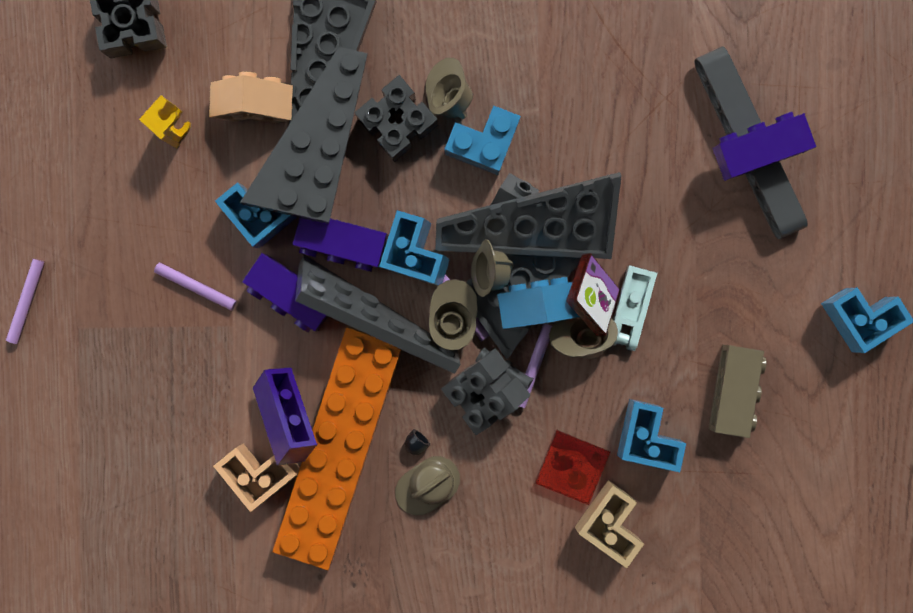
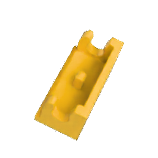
[139,95,191,149]

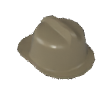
[426,57,473,119]
[471,239,514,297]
[429,279,477,350]
[549,313,618,359]
[395,456,460,515]

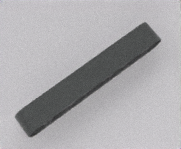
[694,46,808,239]

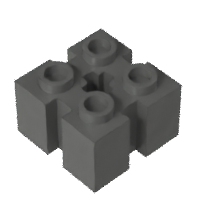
[90,0,167,59]
[355,75,438,162]
[441,348,531,435]

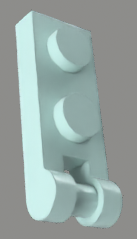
[613,265,657,351]

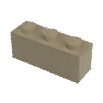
[709,344,767,438]

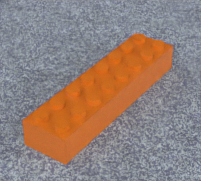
[272,327,402,570]

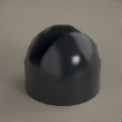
[405,429,430,455]

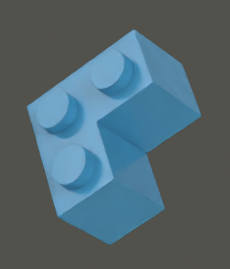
[444,105,521,175]
[215,182,297,249]
[379,210,450,285]
[497,277,586,329]
[821,287,913,353]
[617,399,686,472]

